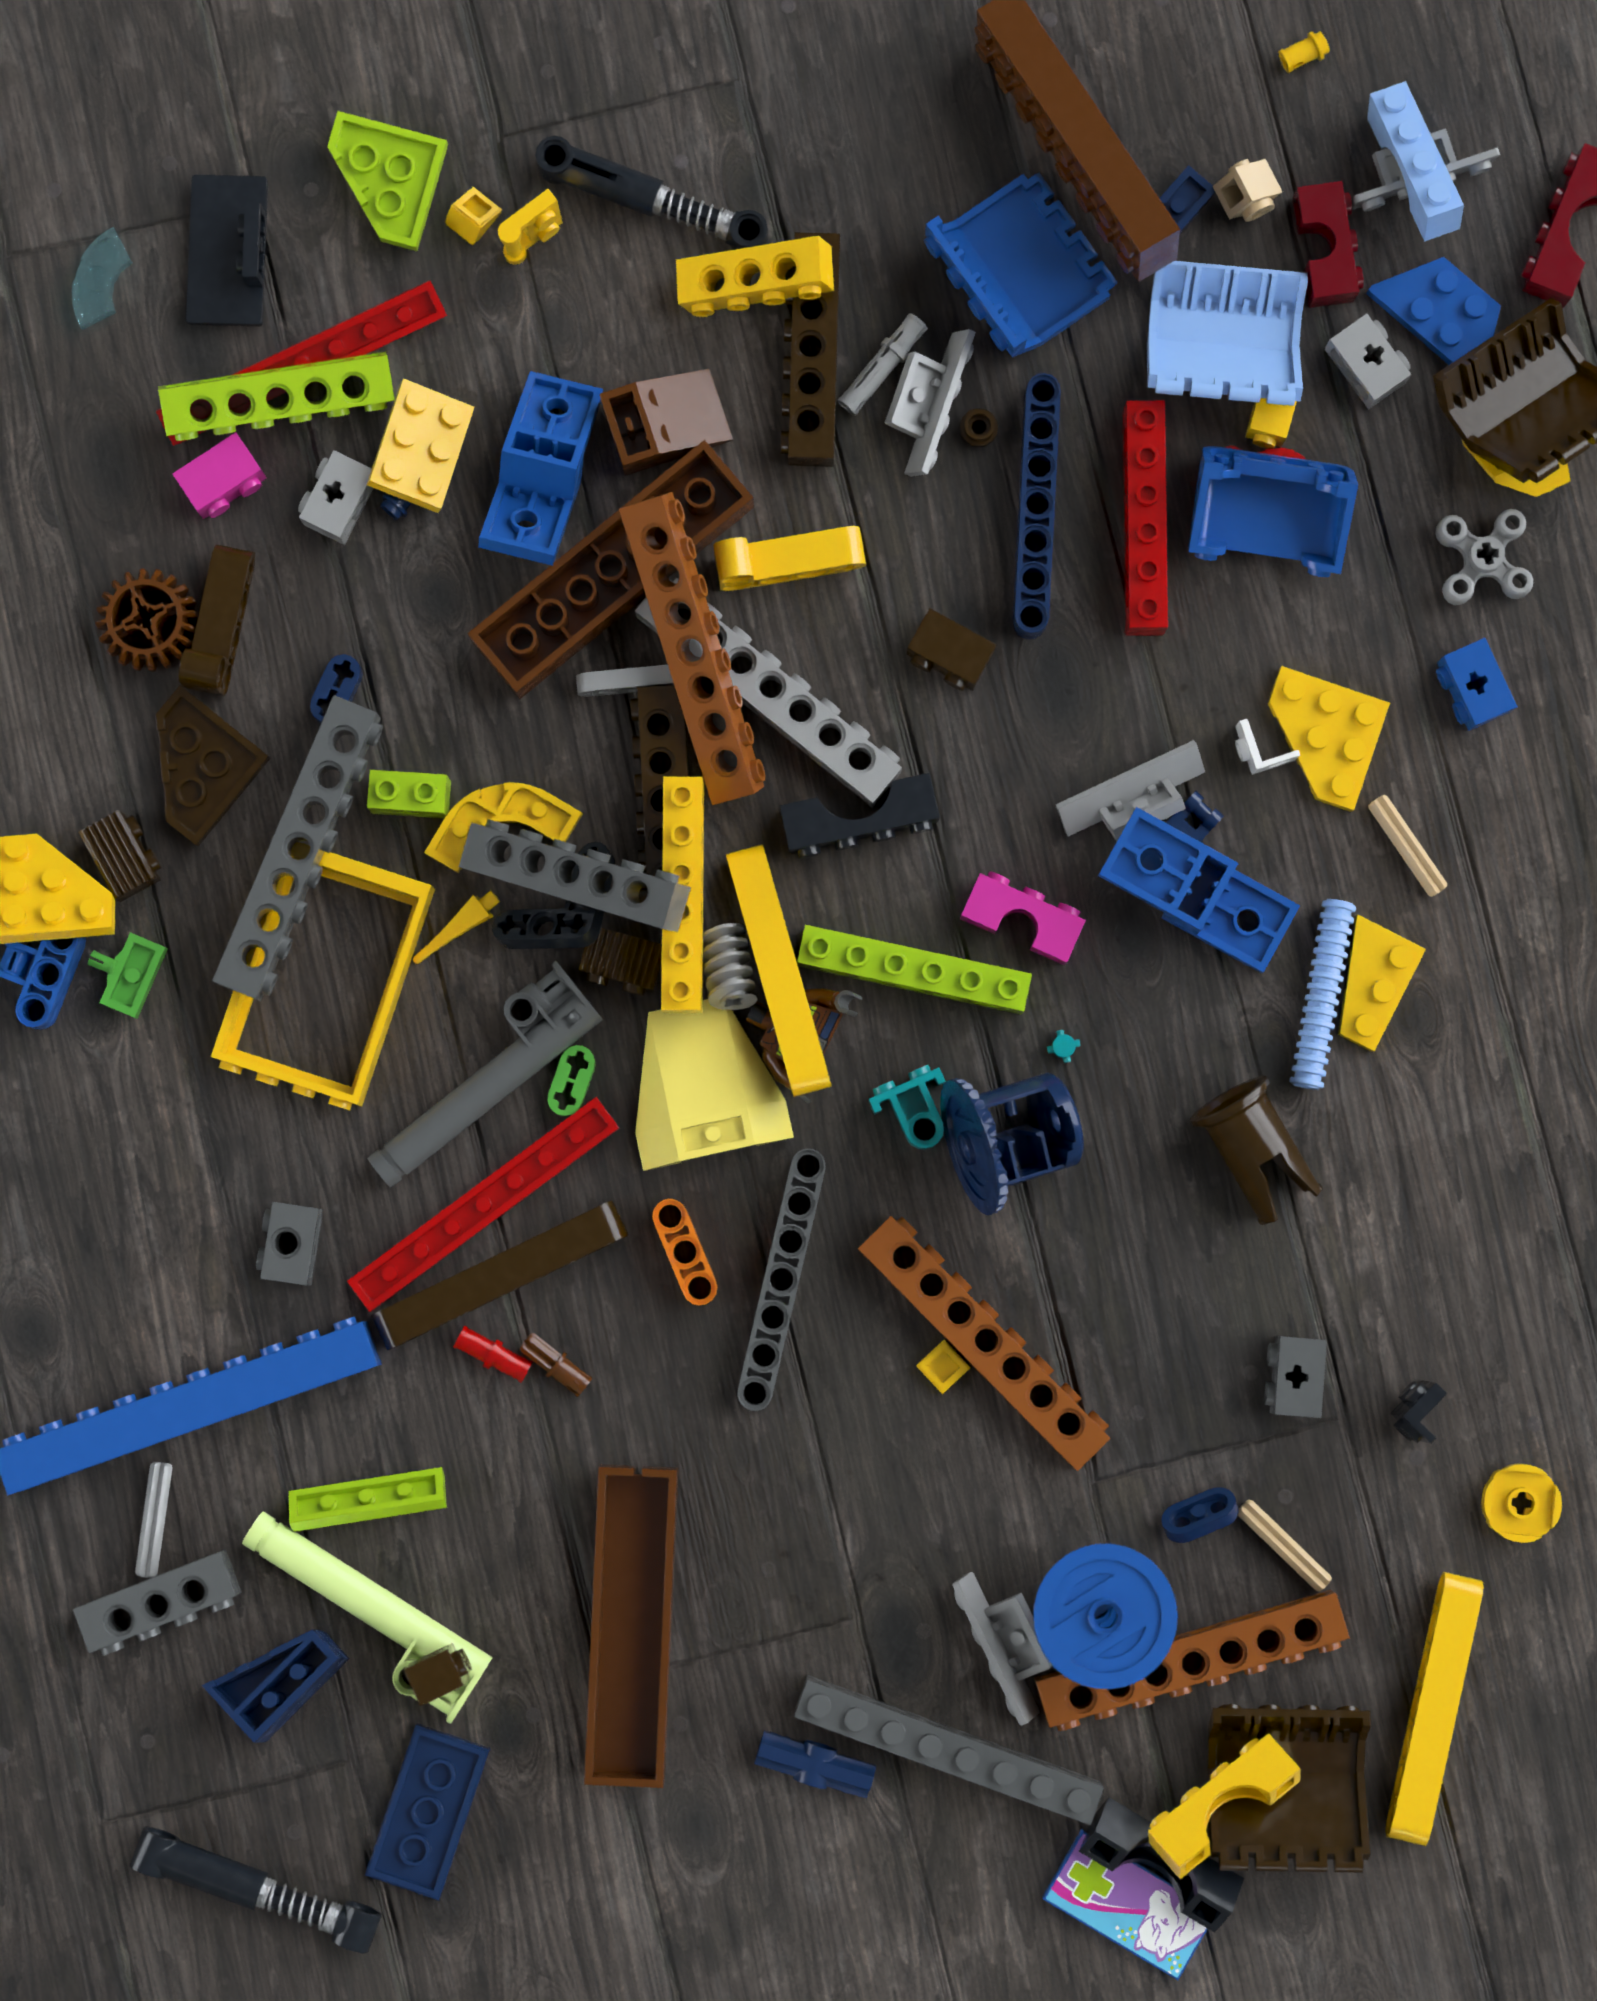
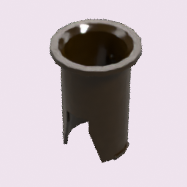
[1190,1076,1323,1225]

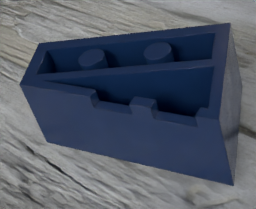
[202,1629,350,1743]

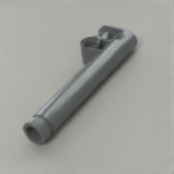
[367,960,603,1188]

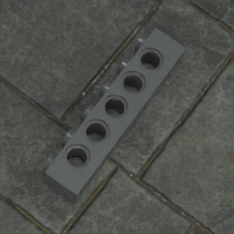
[459,819,691,932]

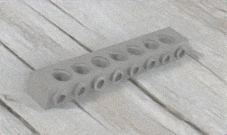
[635,578,902,808]

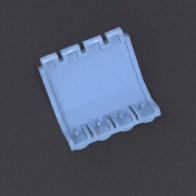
[1147,261,1308,406]

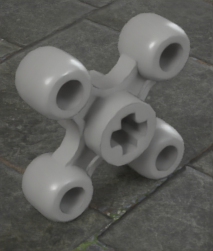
[1435,509,1534,605]

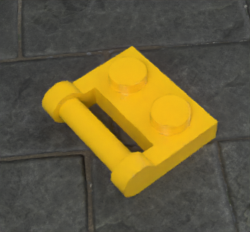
[498,189,562,265]

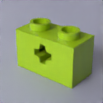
[367,770,451,818]

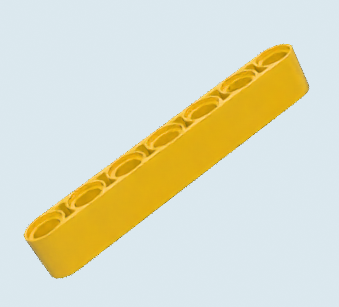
[726,844,831,1097]
[1385,1572,1483,1846]

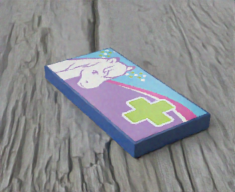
[1042,1829,1208,1980]

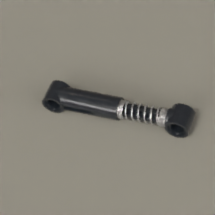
[535,136,768,250]
[130,1826,382,1953]

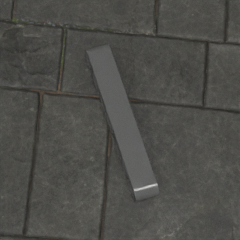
[738,1148,826,1411]

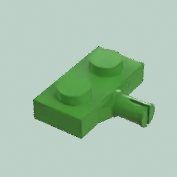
[88,932,168,1019]

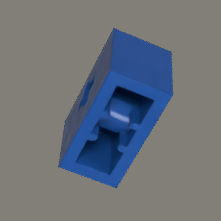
[1436,638,1518,731]

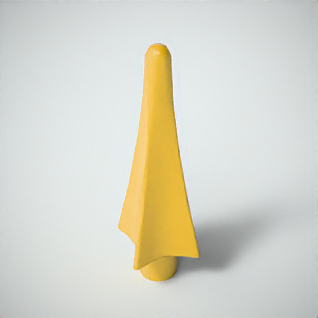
[413,890,500,964]

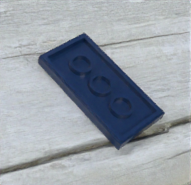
[365,1723,491,1900]

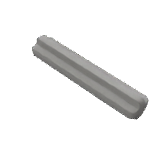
[135,1462,172,1578]

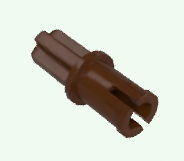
[520,1333,592,1397]

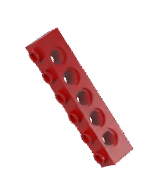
[1123,400,1168,636]

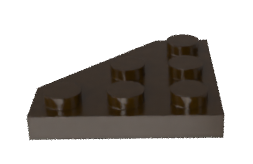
[156,685,271,847]

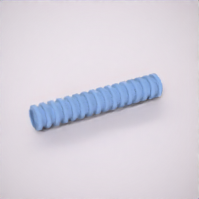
[1289,899,1356,1090]

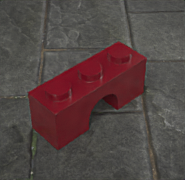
[1292,181,1364,308]

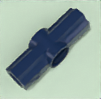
[754,1730,876,1799]

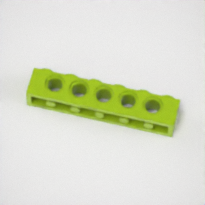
[158,352,395,441]
[797,925,1032,1015]

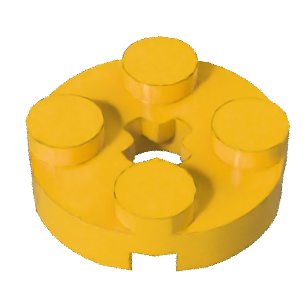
[1481,1464,1562,1543]

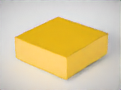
[916,1339,970,1394]

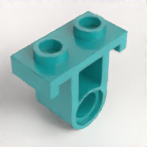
[868,1065,946,1150]

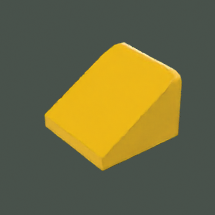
[445,187,502,245]

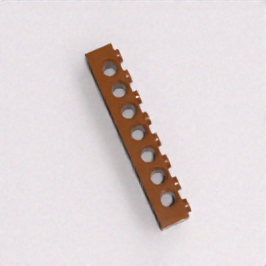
[619,492,765,805]
[858,1216,1111,1471]
[1034,1589,1350,1731]

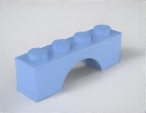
[1367,81,1464,242]

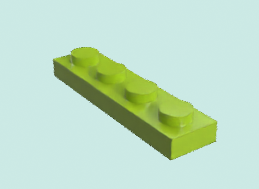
[289,1467,447,1532]

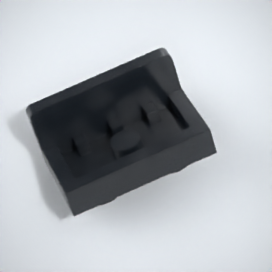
[1390,1380,1447,1444]

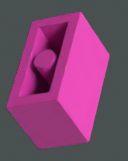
[173,432,267,519]

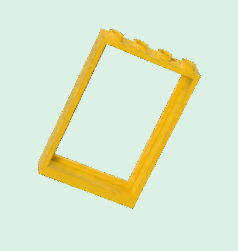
[211,842,435,1111]

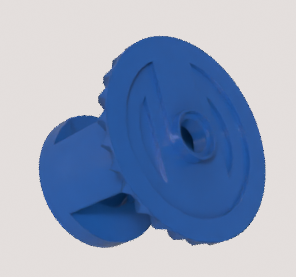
[1033,1544,1177,1689]

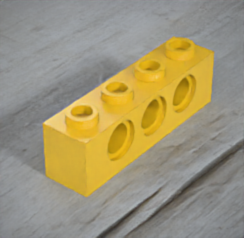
[676,236,834,317]

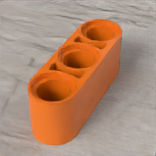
[652,1199,718,1306]

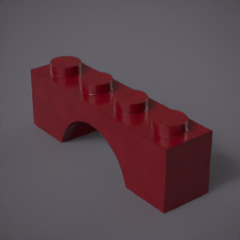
[1521,143,1597,308]

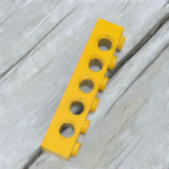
[661,777,704,1013]

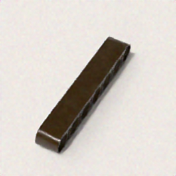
[371,1200,629,1351]

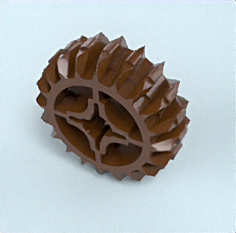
[95,568,199,672]

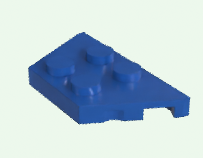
[1366,257,1501,365]

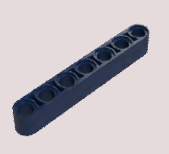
[1012,373,1061,640]

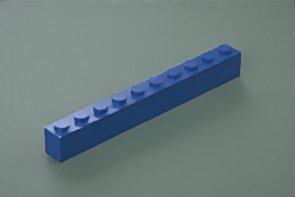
[0,1317,382,1496]

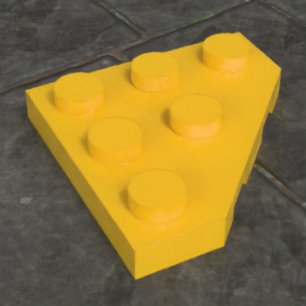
[1268,666,1390,812]
[0,834,115,944]

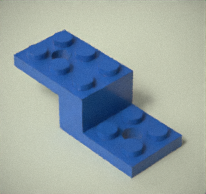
[478,371,603,566]
[1098,807,1300,974]

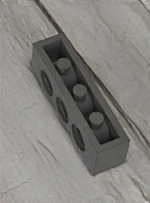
[73,1549,242,1656]

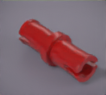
[453,1325,533,1383]

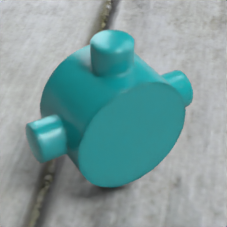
[1047,1030,1081,1063]

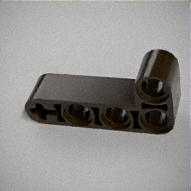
[179,544,256,696]

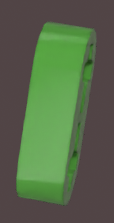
[548,1045,596,1117]

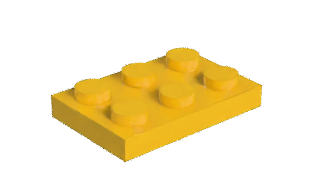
[367,378,474,513]

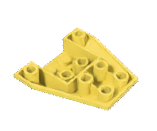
[635,999,794,1171]

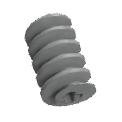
[703,923,758,1010]

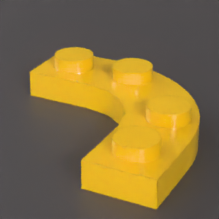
[424,782,583,873]

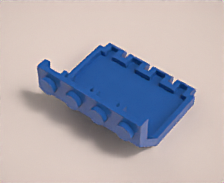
[924,173,1118,357]

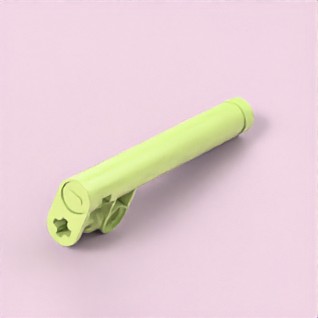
[242,1511,493,1724]

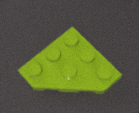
[327,111,448,252]

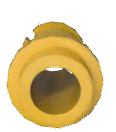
[1278,31,1330,73]

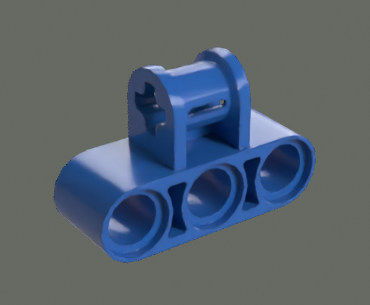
[0,937,86,1030]

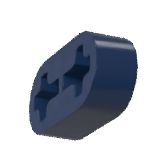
[310,654,363,723]

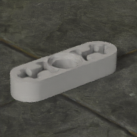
[576,664,674,697]

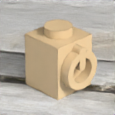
[1213,159,1283,222]

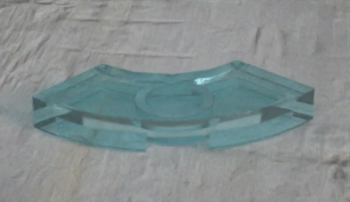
[72,227,133,330]

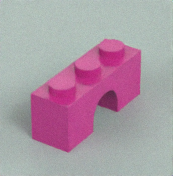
[960,871,1086,965]

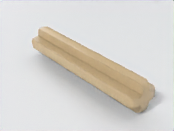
[1368,795,1447,897]
[1238,1499,1332,1592]

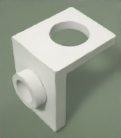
[1235,719,1300,775]

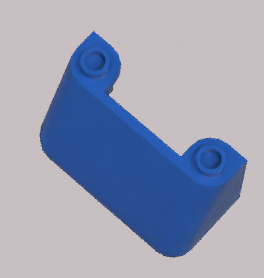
[1188,446,1358,577]

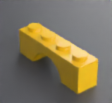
[1148,1733,1300,1879]

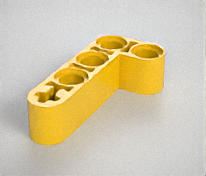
[713,526,867,591]

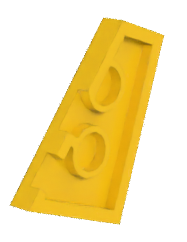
[1338,914,1426,1052]

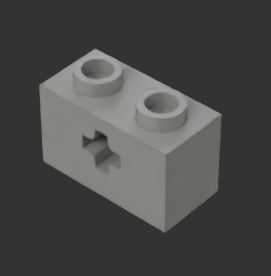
[1325,314,1412,410]
[298,450,374,545]

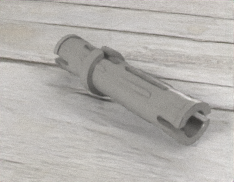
[837,313,928,416]

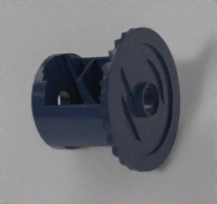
[940,1073,1084,1215]

